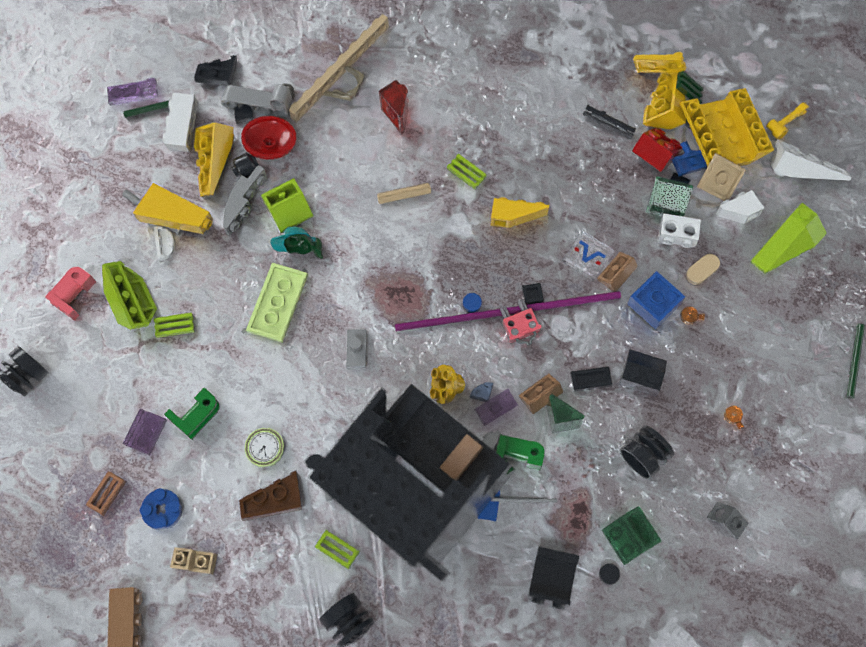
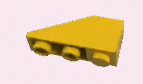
[490,197,549,228]

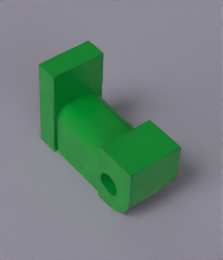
[164,387,220,440]
[496,434,545,471]

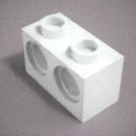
[658,214,701,248]

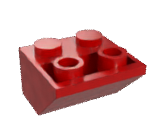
[632,128,683,172]

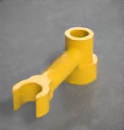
[766,102,809,140]

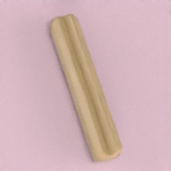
[377,183,431,204]

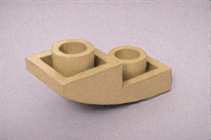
[170,547,218,575]

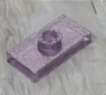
[474,389,518,426]

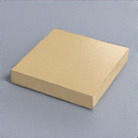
[697,153,746,201]

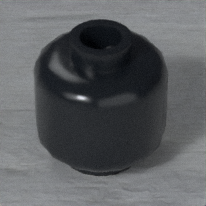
[231,152,259,178]

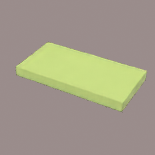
[246,262,308,343]

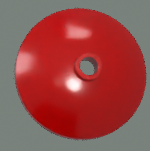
[241,116,296,160]

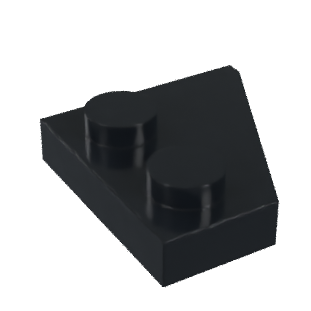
[194,55,237,86]

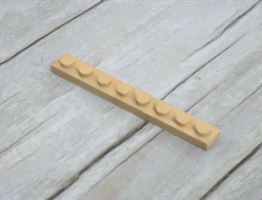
[289,14,389,123]

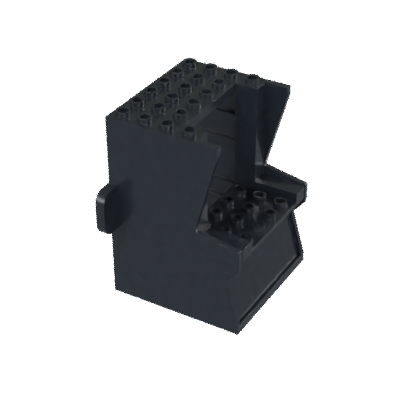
[304,384,516,581]

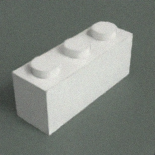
[163,93,198,152]

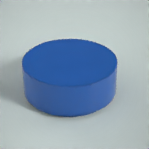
[463,293,482,313]

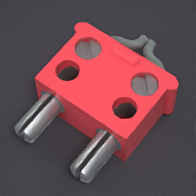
[500,299,541,346]

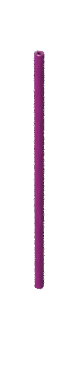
[394,291,621,332]

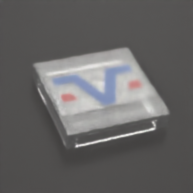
[562,231,615,281]

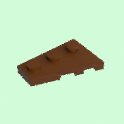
[239,470,302,521]

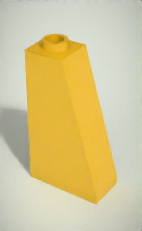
[133,183,213,234]

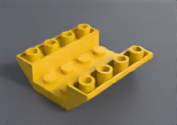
[680,88,774,166]

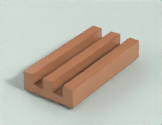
[86,471,126,516]

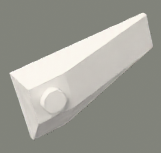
[770,139,852,181]

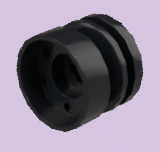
[0,345,49,397]
[619,425,675,480]
[319,592,375,647]

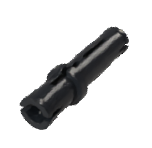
[583,105,636,139]

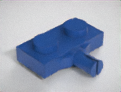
[672,141,708,176]

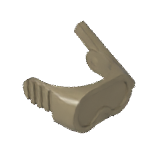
[324,66,365,101]

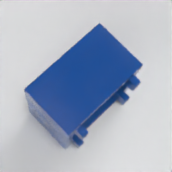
[628,271,686,330]

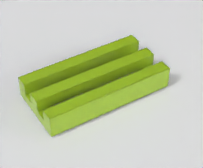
[447,154,487,190]
[154,312,195,338]
[315,530,360,570]

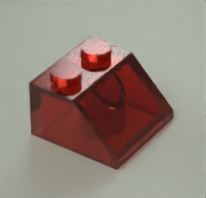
[379,80,409,135]

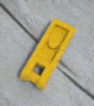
[633,52,687,73]

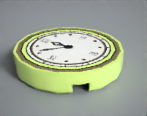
[244,428,284,467]

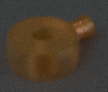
[680,307,705,325]
[724,406,744,429]

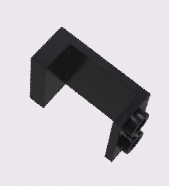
[528,546,579,610]

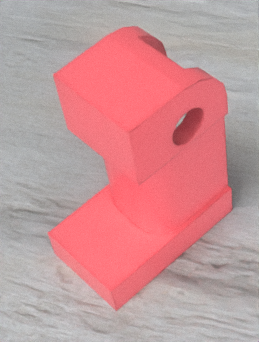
[45,267,96,321]

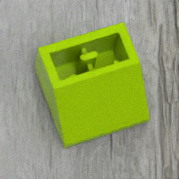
[261,178,314,233]

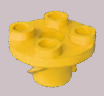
[430,365,465,404]

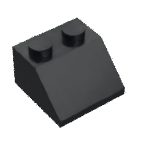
[619,349,667,397]

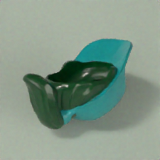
[270,227,323,259]

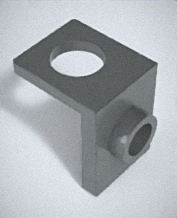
[707,502,748,539]

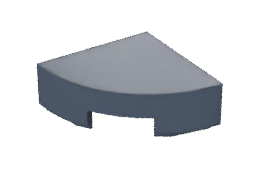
[470,382,493,403]

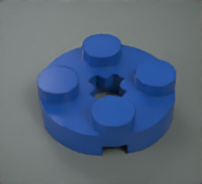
[140,488,182,530]

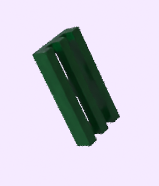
[676,71,704,104]

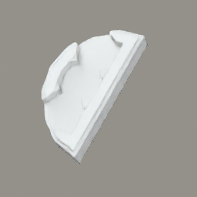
[153,226,175,262]

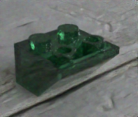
[601,506,662,565]

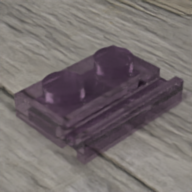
[122,408,167,456]

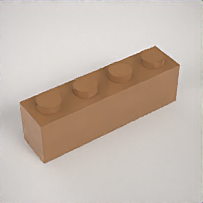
[108,587,142,647]

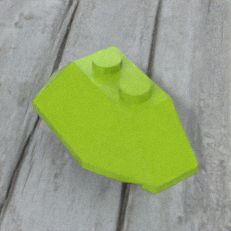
[102,261,157,330]

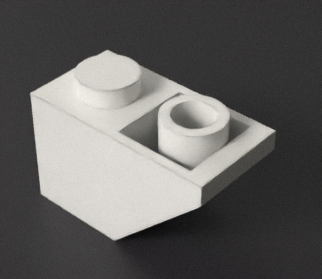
[716,190,764,224]

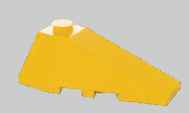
[643,73,686,130]

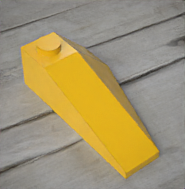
[194,122,234,197]

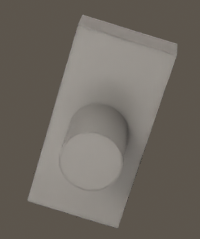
[346,329,367,368]

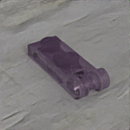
[107,78,158,106]

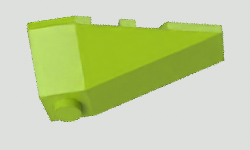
[750,203,827,274]

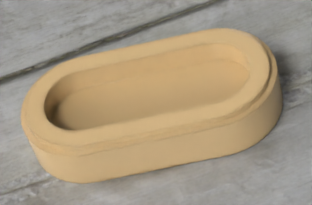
[686,254,720,285]

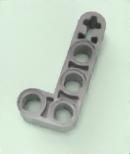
[221,85,292,118]

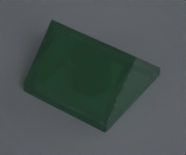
[546,393,585,433]

